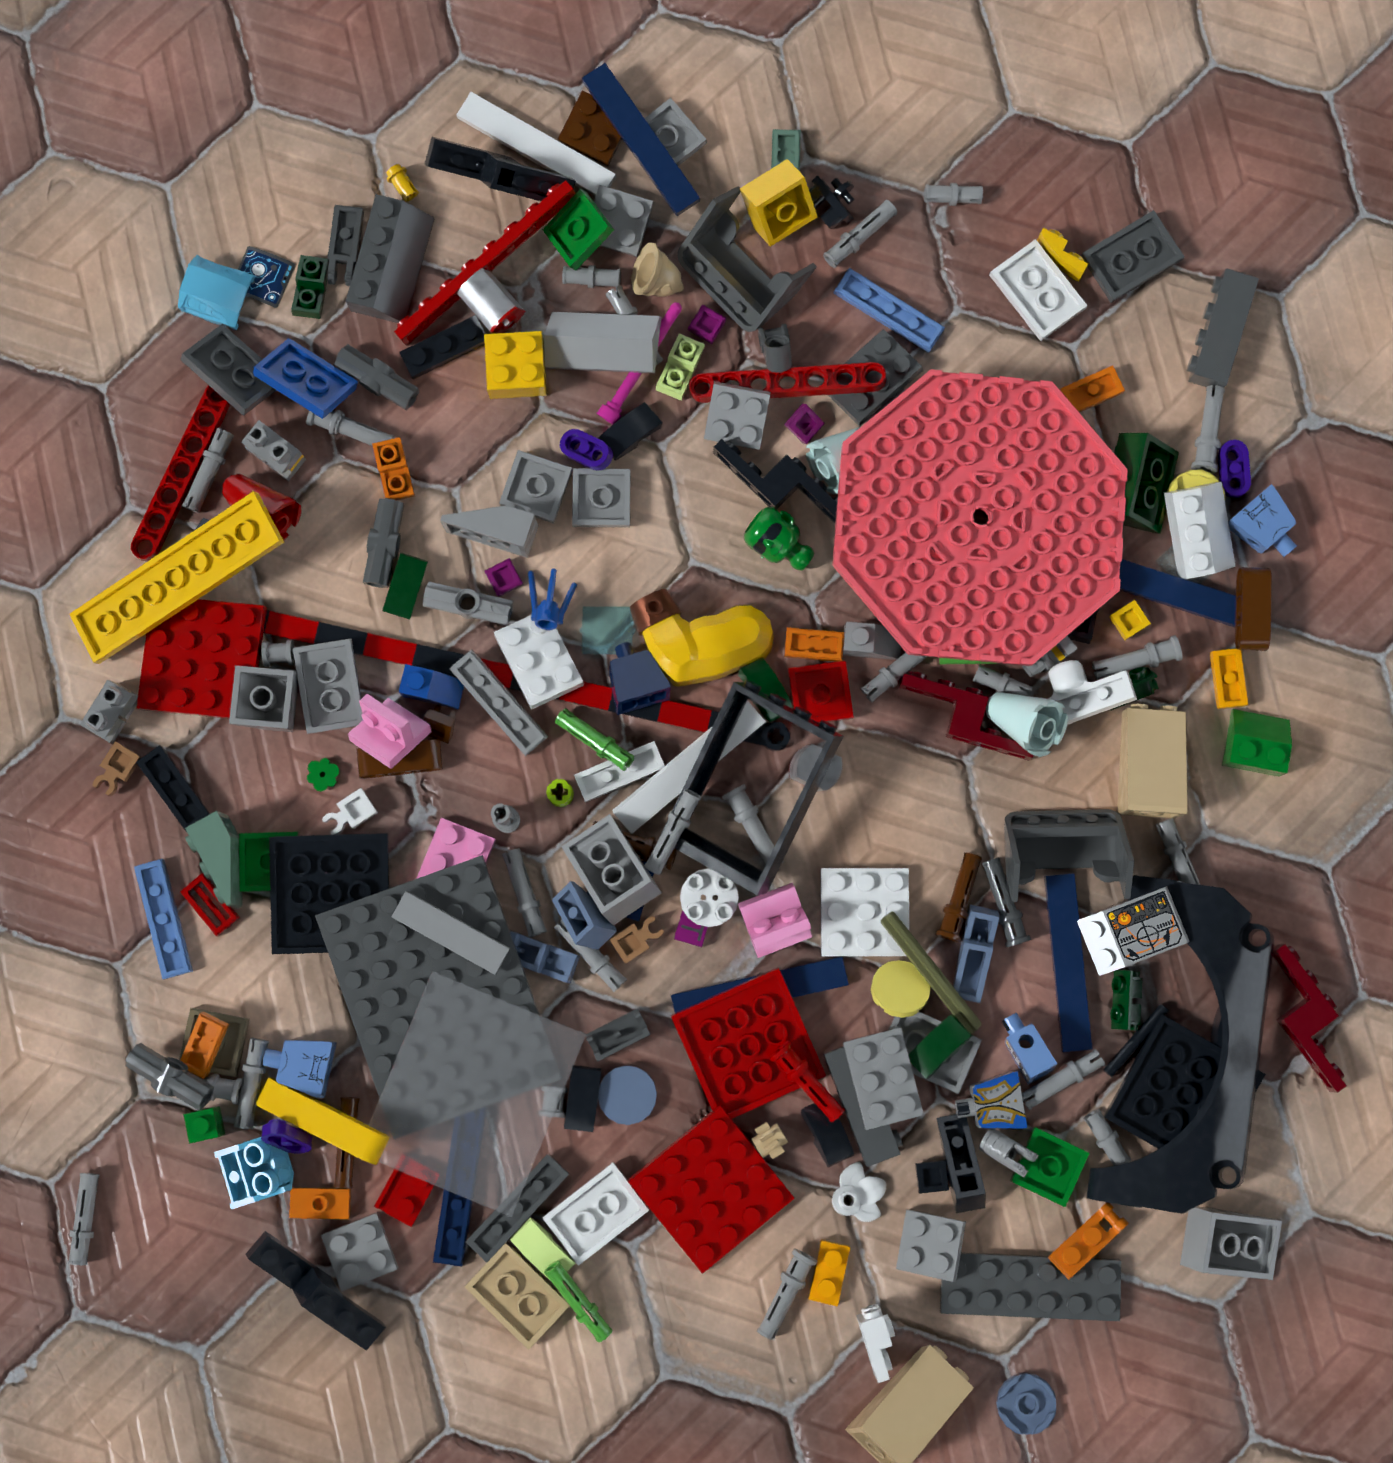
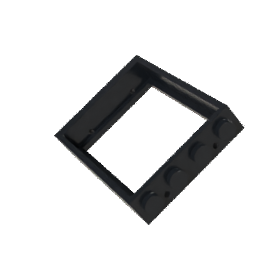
[659,680,844,895]

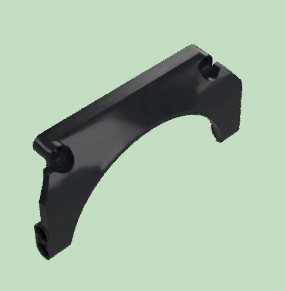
[1086,875,1274,1214]

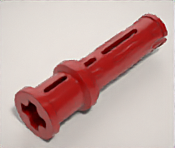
[769,1041,845,1122]

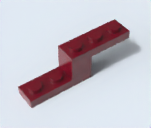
[899,671,1034,761]
[1273,944,1347,1093]

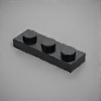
[399,315,485,380]
[136,745,211,832]

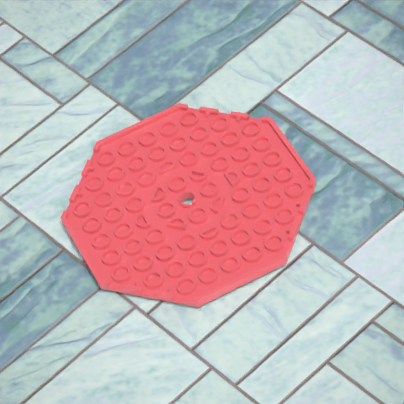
[832,369,1128,666]

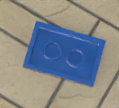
[253,338,358,419]

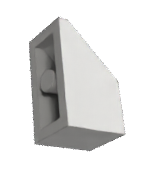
[843,622,901,660]

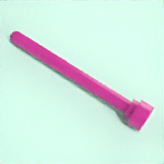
[596,302,682,425]

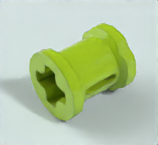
[546,779,574,807]

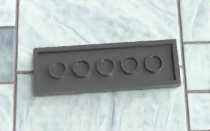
[940,1252,1121,1321]

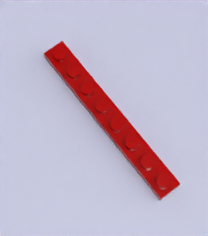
[394,180,575,346]

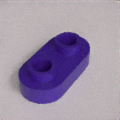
[560,429,613,471]
[1218,440,1251,498]
[261,1119,312,1154]

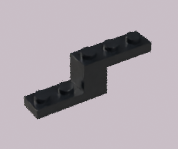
[424,136,576,201]
[713,439,838,524]
[246,1231,386,1351]

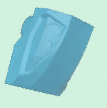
[178,255,255,330]
[214,1137,294,1209]

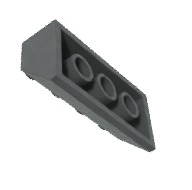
[346,194,435,323]

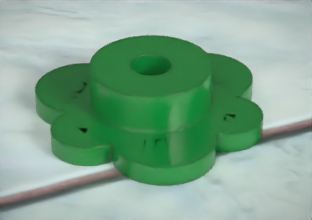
[307,758,340,792]

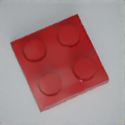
[788,661,854,726]

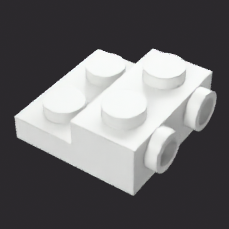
[856,1304,895,1383]

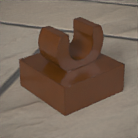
[424,705,455,744]

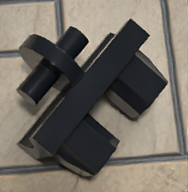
[809,176,855,229]

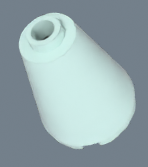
[806,427,860,494]
[986,692,1068,757]

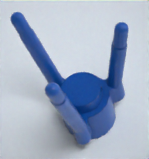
[528,568,577,630]

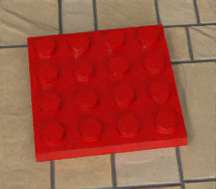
[136,599,267,719]
[670,967,826,1119]
[628,1105,795,1274]

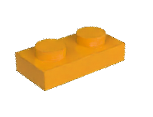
[1210,649,1248,709]
[808,1240,850,1306]

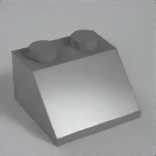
[229,666,298,732]

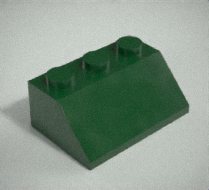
[1114,433,1179,534]

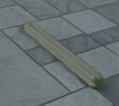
[881,911,982,1034]

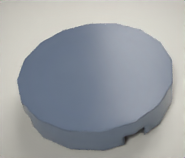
[598,1065,657,1125]
[996,1372,1056,1435]

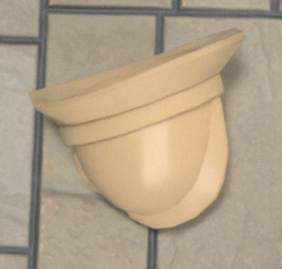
[631,243,684,297]

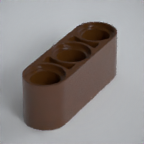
[1235,567,1272,651]
[356,740,443,779]

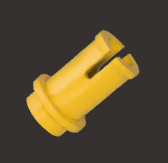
[386,164,419,202]

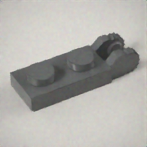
[327,205,364,286]

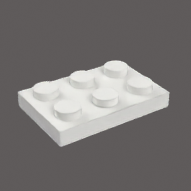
[989,239,1087,341]
[494,615,584,710]
[542,1162,650,1266]

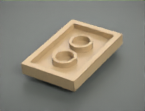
[465,1242,570,1350]

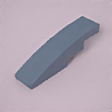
[510,930,580,984]

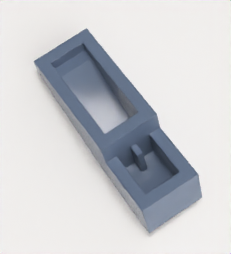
[953,905,1000,1003]

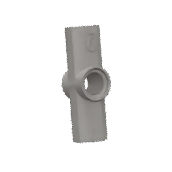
[423,582,513,626]

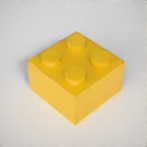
[740,159,818,247]
[484,331,547,399]

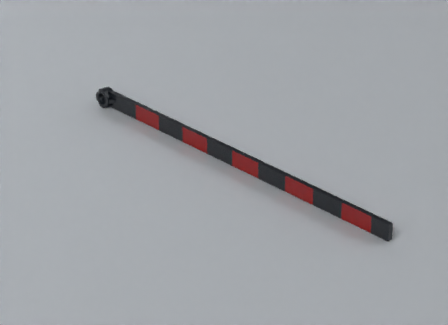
[263,610,790,751]

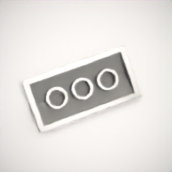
[544,312,661,373]

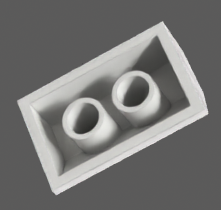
[1164,482,1236,579]

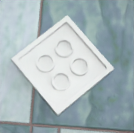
[820,868,909,956]

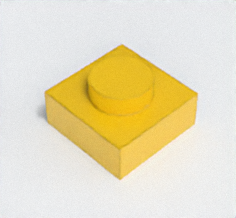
[1109,600,1151,641]

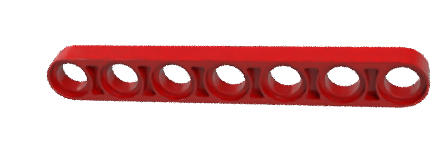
[689,362,887,403]
[131,385,231,562]

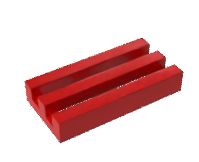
[180,873,241,937]

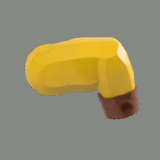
[629,589,774,687]

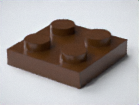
[558,90,622,166]

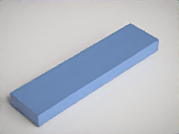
[833,268,945,353]
[134,859,193,980]

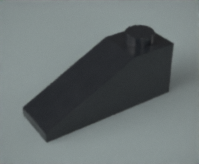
[937,1114,986,1213]

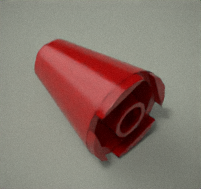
[222,474,302,541]

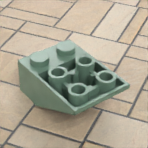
[185,811,242,908]

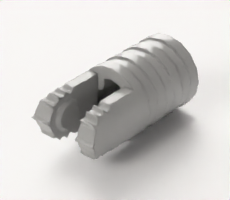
[979,1128,1039,1177]

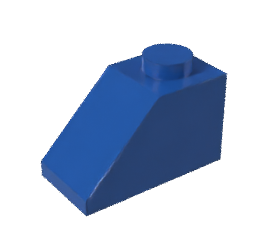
[399,664,464,709]

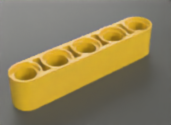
[256,1077,390,1165]

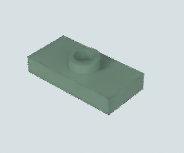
[771,129,801,171]

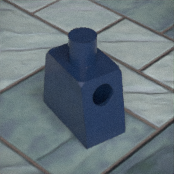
[609,642,671,715]

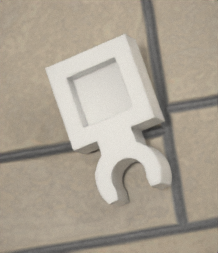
[322,788,378,835]

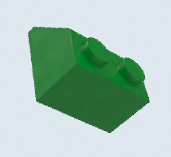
[1222,709,1292,777]

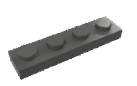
[466,1153,570,1262]

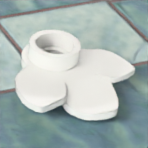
[832,1162,887,1222]

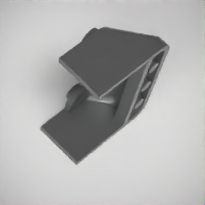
[678,186,817,332]
[1004,809,1134,902]

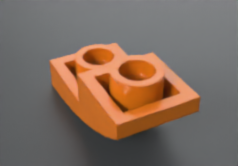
[372,437,415,501]

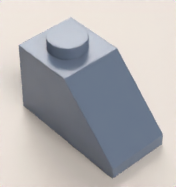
[552,881,617,950]

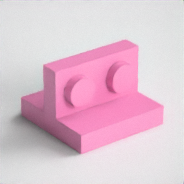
[348,694,432,769]
[738,883,812,958]

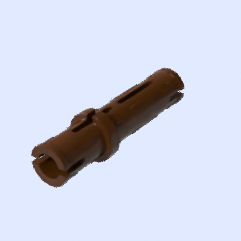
[333,1097,360,1189]

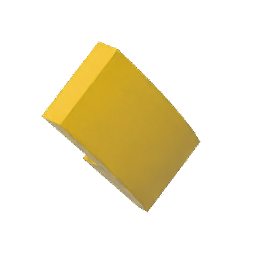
[1037,228,1088,282]

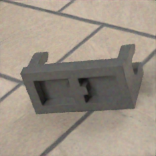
[586,1008,651,1062]

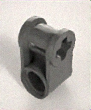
[758,323,792,373]

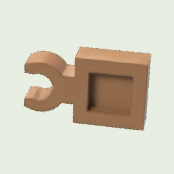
[93,741,142,796]
[609,916,664,964]

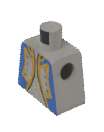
[955,1071,1028,1129]

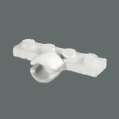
[1048,660,1137,725]

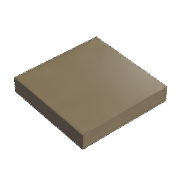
[179,1008,250,1077]

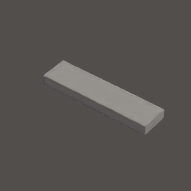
[449,650,548,756]
[391,891,510,975]

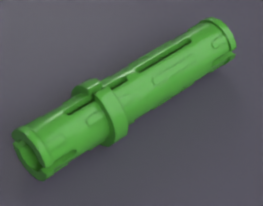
[555,708,634,771]
[544,1260,613,1342]

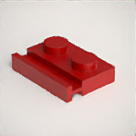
[374,1153,441,1227]

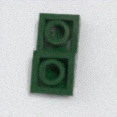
[291,255,329,319]
[382,553,428,620]
[738,657,794,723]
[908,1014,973,1079]

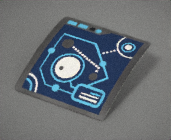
[238,246,295,308]

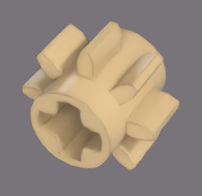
[752,1122,788,1159]

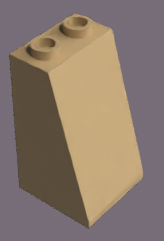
[1117,704,1187,819]
[845,1345,974,1463]

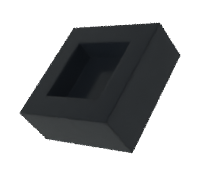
[915,1160,949,1194]

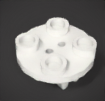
[680,868,739,927]

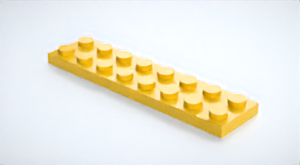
[69,491,285,664]

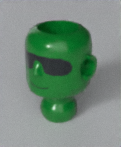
[744,507,815,571]

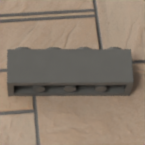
[1187,268,1259,390]
[823,1046,903,1167]

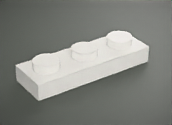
[574,741,665,802]

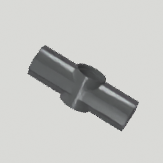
[334,344,420,411]
[363,498,404,588]
[125,1043,214,1111]

